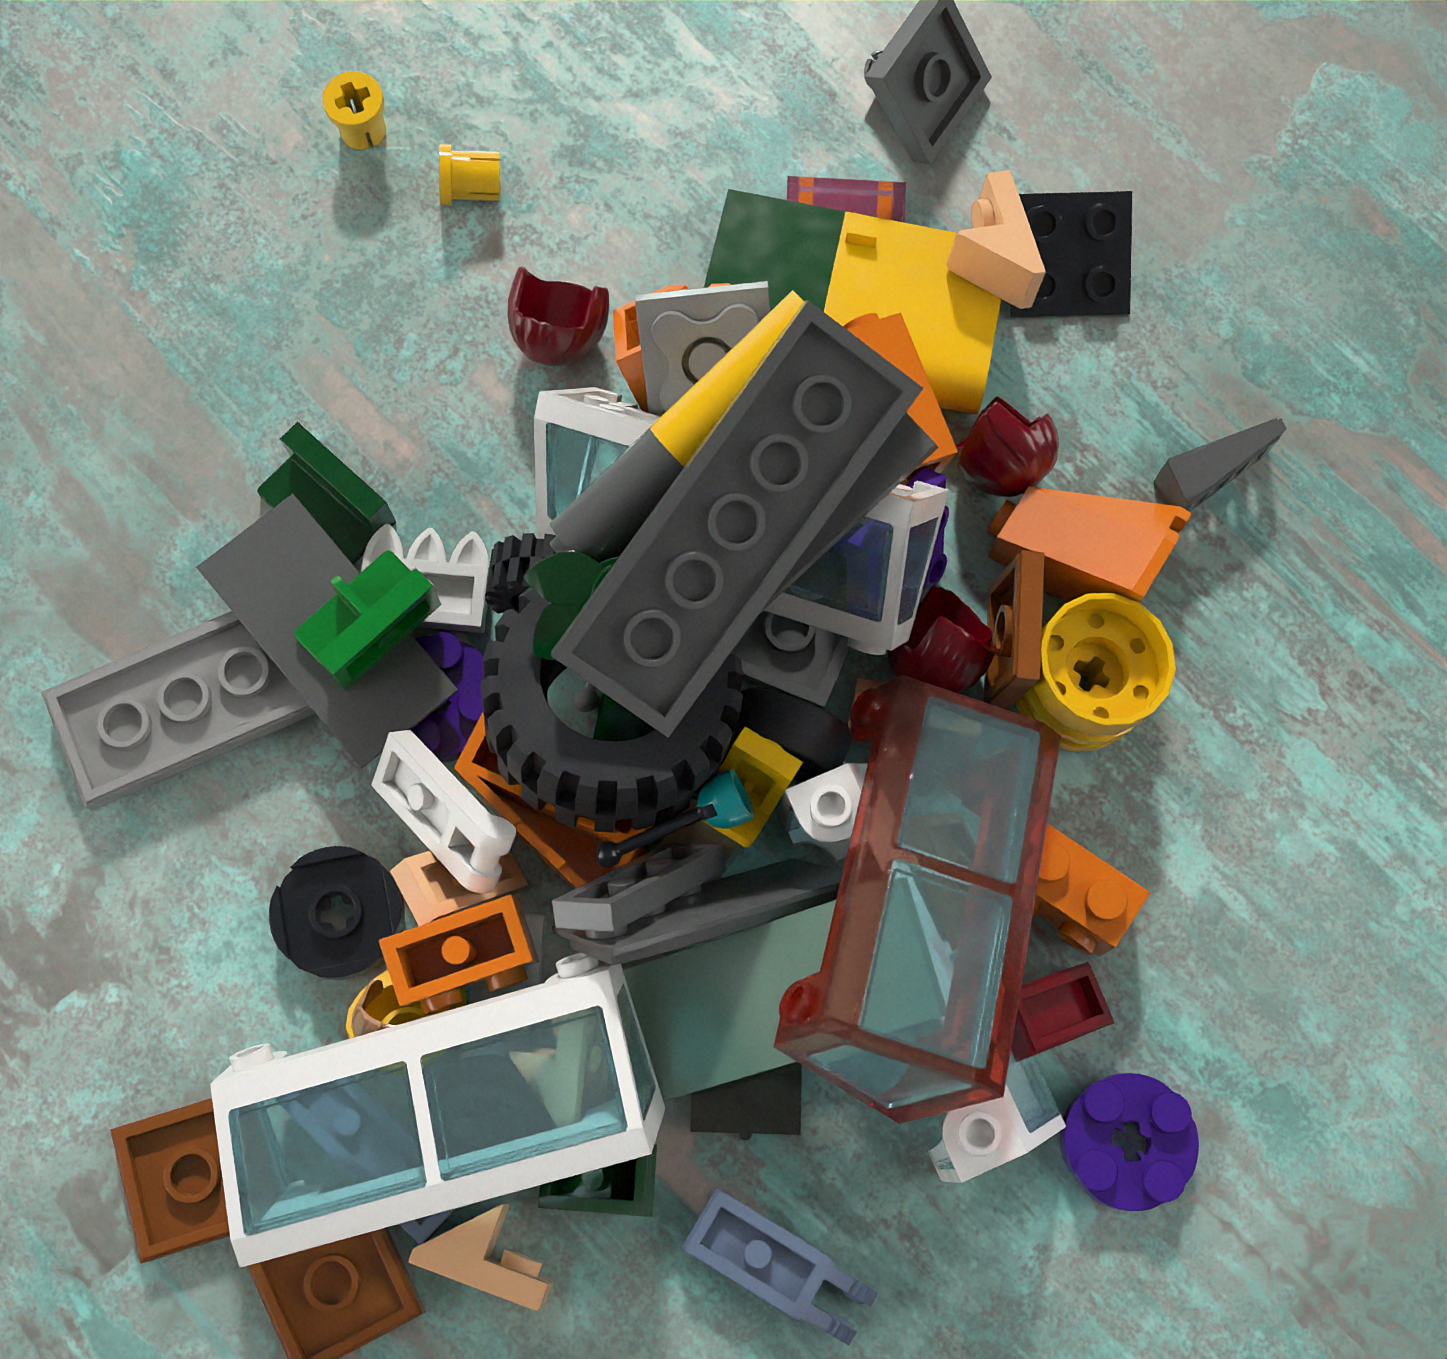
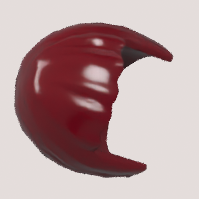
[507,266,609,366]
[956,396,1059,498]
[887,585,996,697]

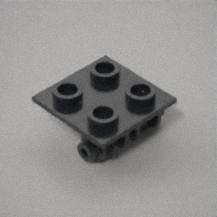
[1010,191,1133,317]

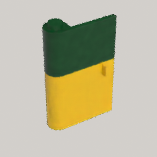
[704,189,1001,415]

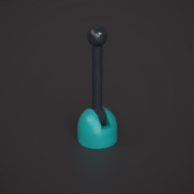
[595,769,754,868]

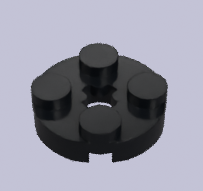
[269,846,405,980]

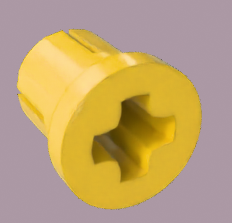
[323,71,386,150]
[439,144,500,206]

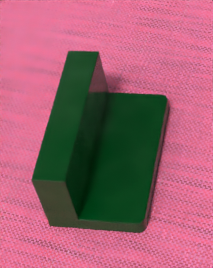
[257,422,396,565]

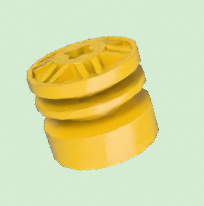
[1015,593,1176,752]

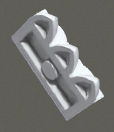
[361,524,489,633]

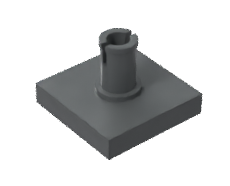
[864,0,992,165]

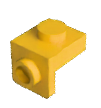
[696,727,803,848]

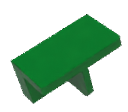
[294,550,442,690]

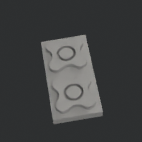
[635,281,770,416]
[41,611,316,811]

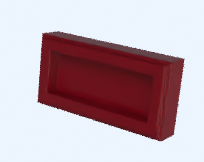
[990,961,1114,1062]

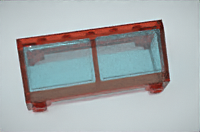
[773,675,1061,1124]

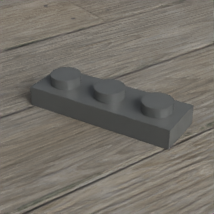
[552,843,726,939]

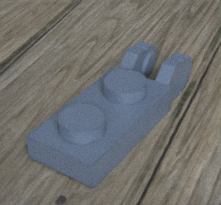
[681,1187,878,1346]

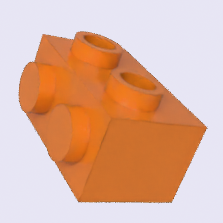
[992,817,1151,956]
[379,894,540,1015]

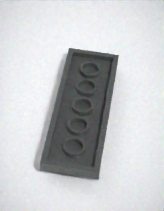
[551,300,923,738]

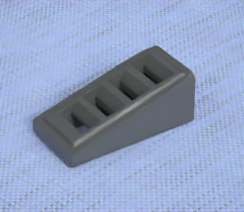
[1154,418,1287,512]

